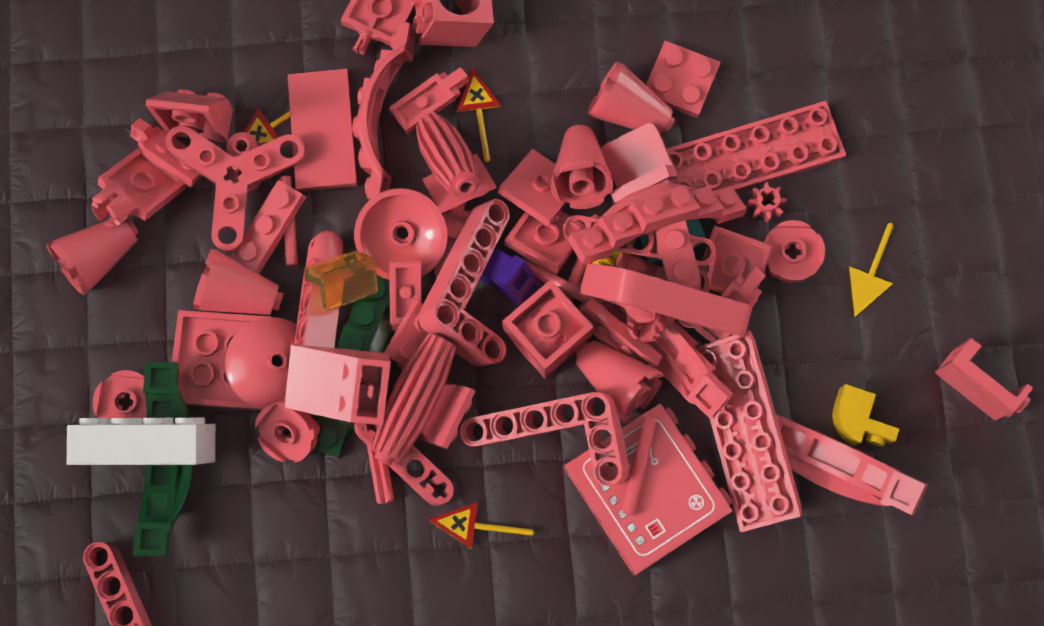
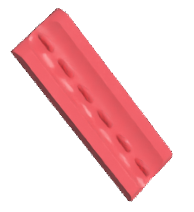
[667,101,846,192]
[695,330,802,533]

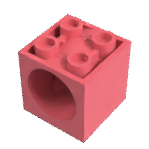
[411,0,494,47]
[502,280,593,379]

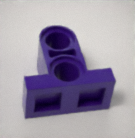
[480,248,543,307]

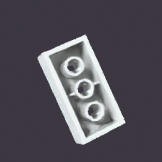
[66,418,216,465]

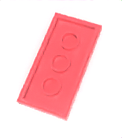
[287,69,358,192]

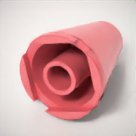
[587,61,675,134]
[551,125,613,209]
[46,218,139,295]
[193,249,284,315]
[576,340,664,424]

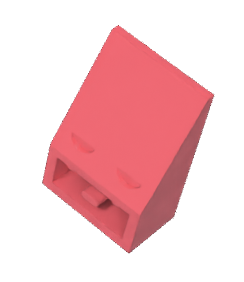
[284,344,391,425]

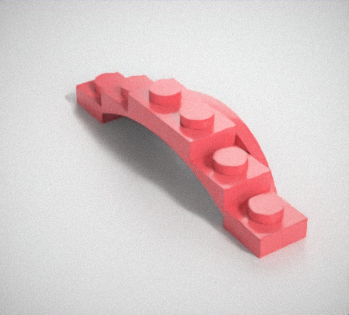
[352,22,417,200]
[568,183,747,265]
[579,264,733,419]
[776,415,928,515]

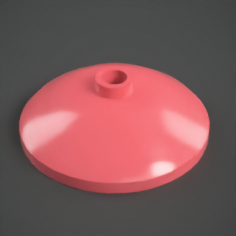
[354,188,448,280]
[225,317,297,410]

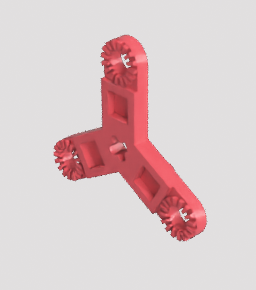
[166,126,305,253]

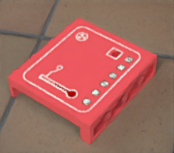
[564,403,732,576]

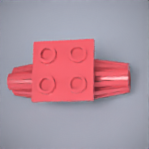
[416,112,497,213]
[371,333,475,466]

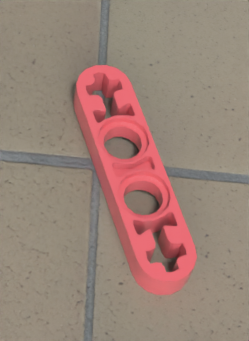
[354,423,454,506]

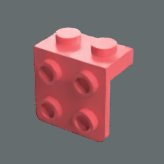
[601,123,679,203]

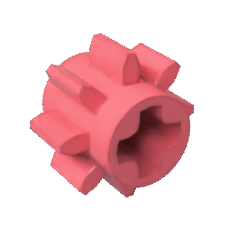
[746,182,787,223]

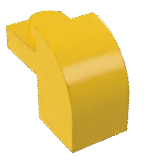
[832,384,899,447]

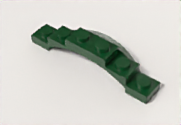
[313,272,391,459]
[133,362,194,556]

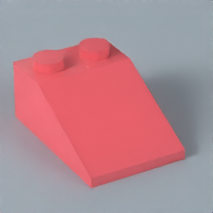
[145,90,233,142]

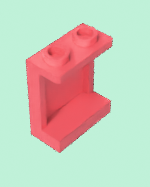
[935,338,1033,420]

